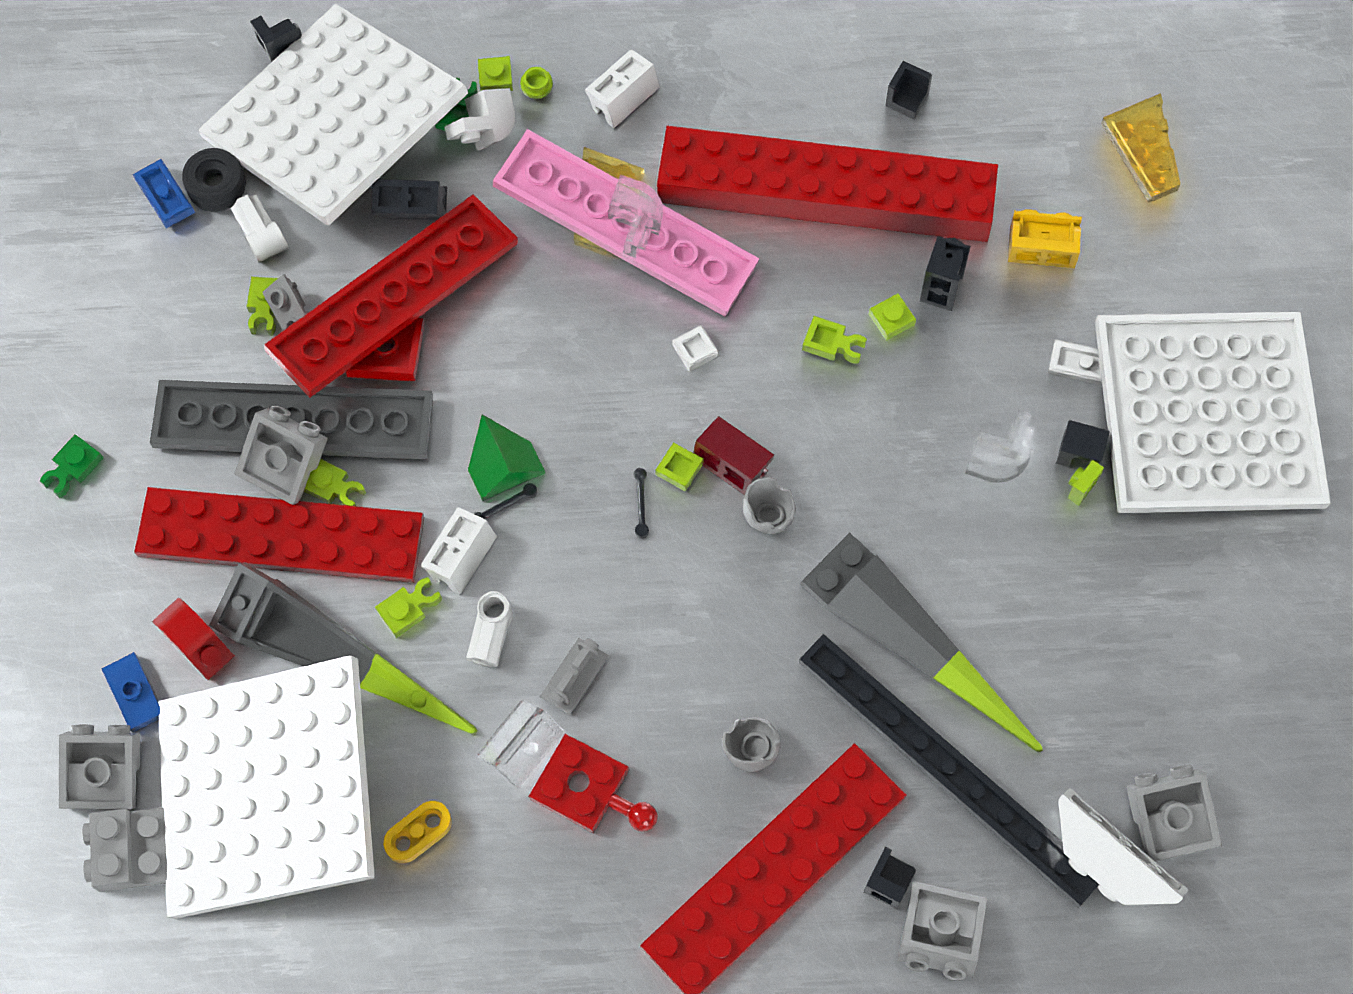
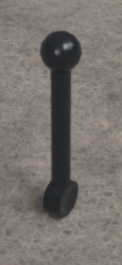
[633,467,649,539]
[474,483,537,519]

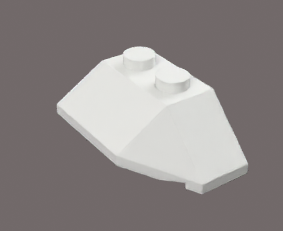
[1058,788,1188,905]

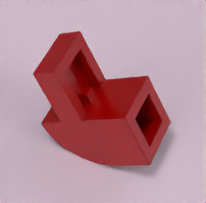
[152,597,235,680]

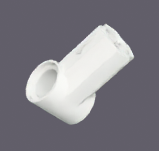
[231,195,289,263]
[466,591,513,667]

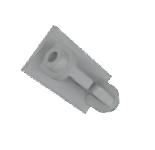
[262,274,309,331]
[539,638,609,715]

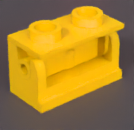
[1008,209,1082,268]

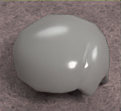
[742,477,796,534]
[722,717,780,772]

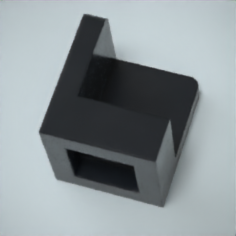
[250,16,302,62]
[885,61,932,119]
[1055,420,1110,467]
[863,846,916,910]

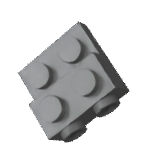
[234,406,328,505]
[59,724,140,809]
[1126,765,1222,862]
[82,807,167,892]
[898,881,987,981]

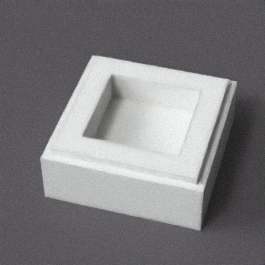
[672,325,719,372]

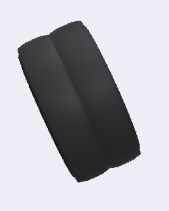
[182,148,246,212]

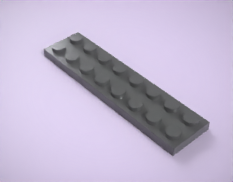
[150,380,433,460]

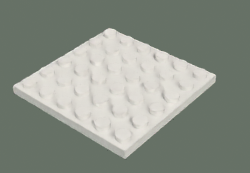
[198,4,468,226]
[1095,312,1331,513]
[158,656,375,919]

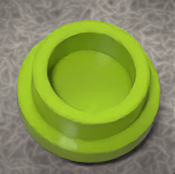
[520,67,553,99]

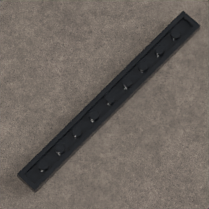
[799,634,1099,908]

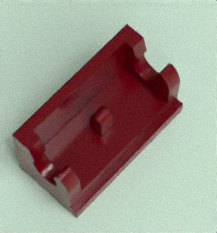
[693,416,774,496]

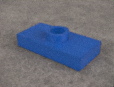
[132,159,195,229]
[101,652,160,732]

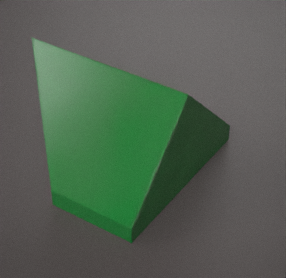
[468,414,545,502]

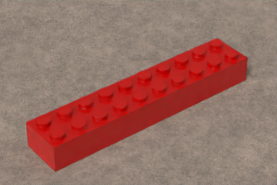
[657,125,999,242]

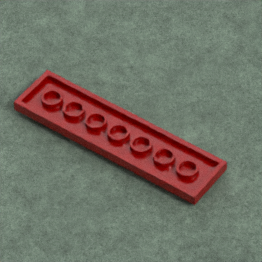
[264,194,518,398]
[134,487,425,583]
[640,743,907,994]

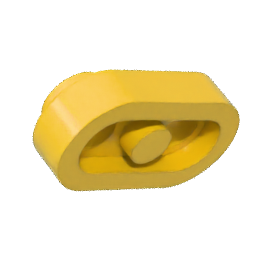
[383,801,452,863]

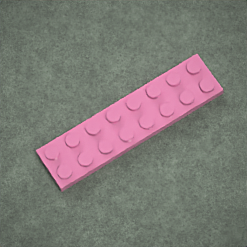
[493,129,759,317]

